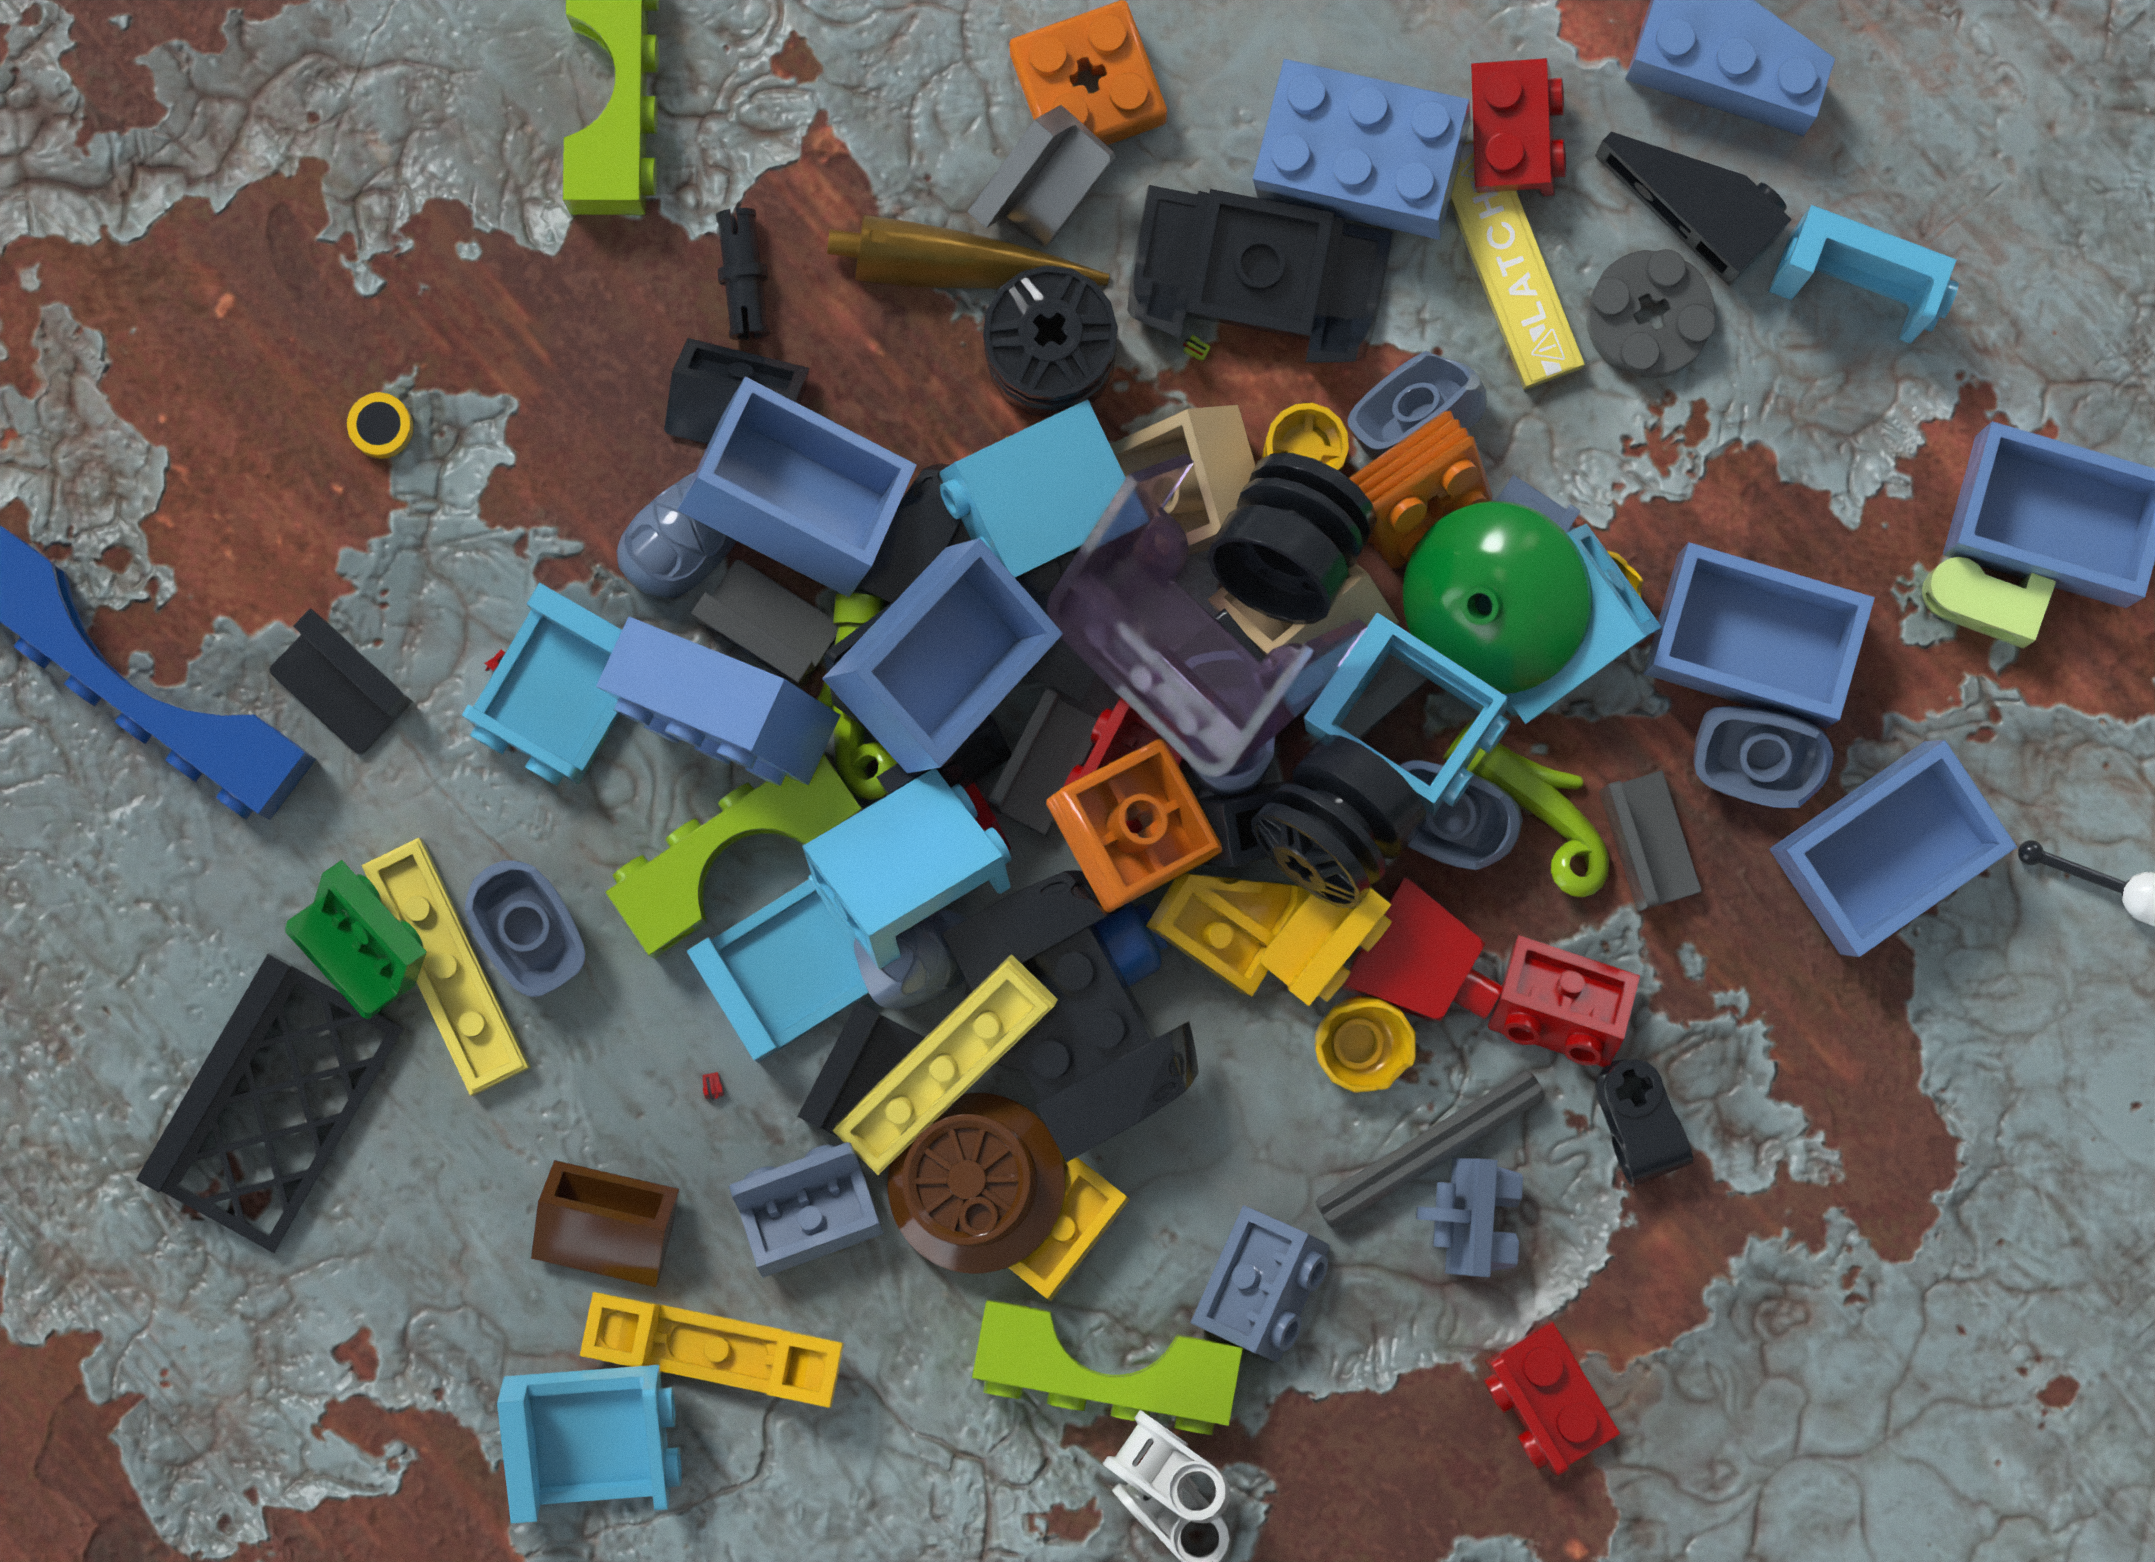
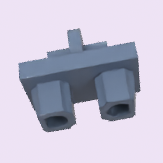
[1416,1158,1523,1277]

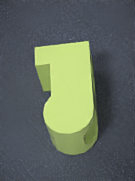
[1922,557,2056,649]

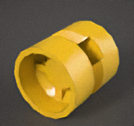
[1262,403,1349,472]

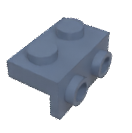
[729,1142,884,1278]

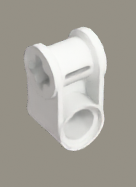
[1102,1410,1230,1523]
[1112,1478,1229,1562]

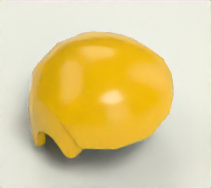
[1314,995,1416,1093]

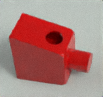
[1341,877,1503,1023]

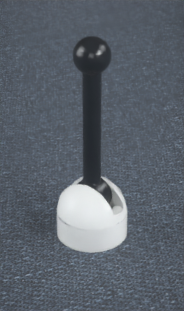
[2018,840,2155,927]

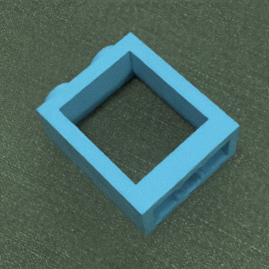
[1304,612,1511,816]

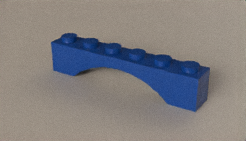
[0,526,316,820]

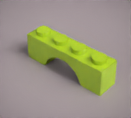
[563,0,659,215]
[605,753,862,959]
[972,1299,1243,1435]

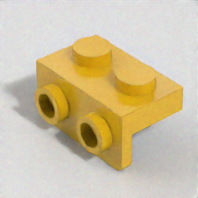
[1260,887,1392,1006]

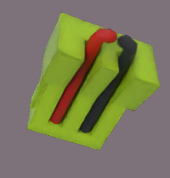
[1183,334,1211,361]

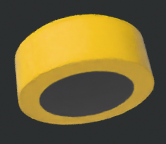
[347,392,414,459]

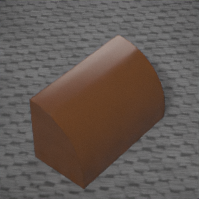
[531,1160,679,1287]

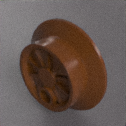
[888,1093,1066,1274]

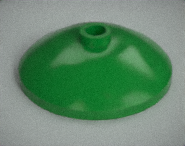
[1403,501,1592,694]

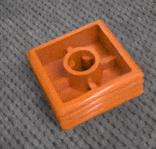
[1009,0,1167,145]
[1349,411,1493,568]
[1046,739,1222,912]

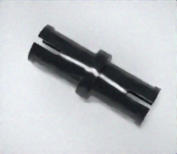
[716,208,770,340]

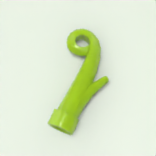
[817,593,897,800]
[1443,718,1610,897]

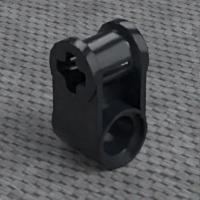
[1595,1059,1693,1187]

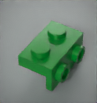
[285,860,427,1019]

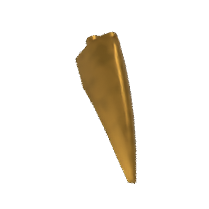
[827,215,1109,289]

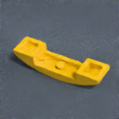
[579,1292,845,1408]

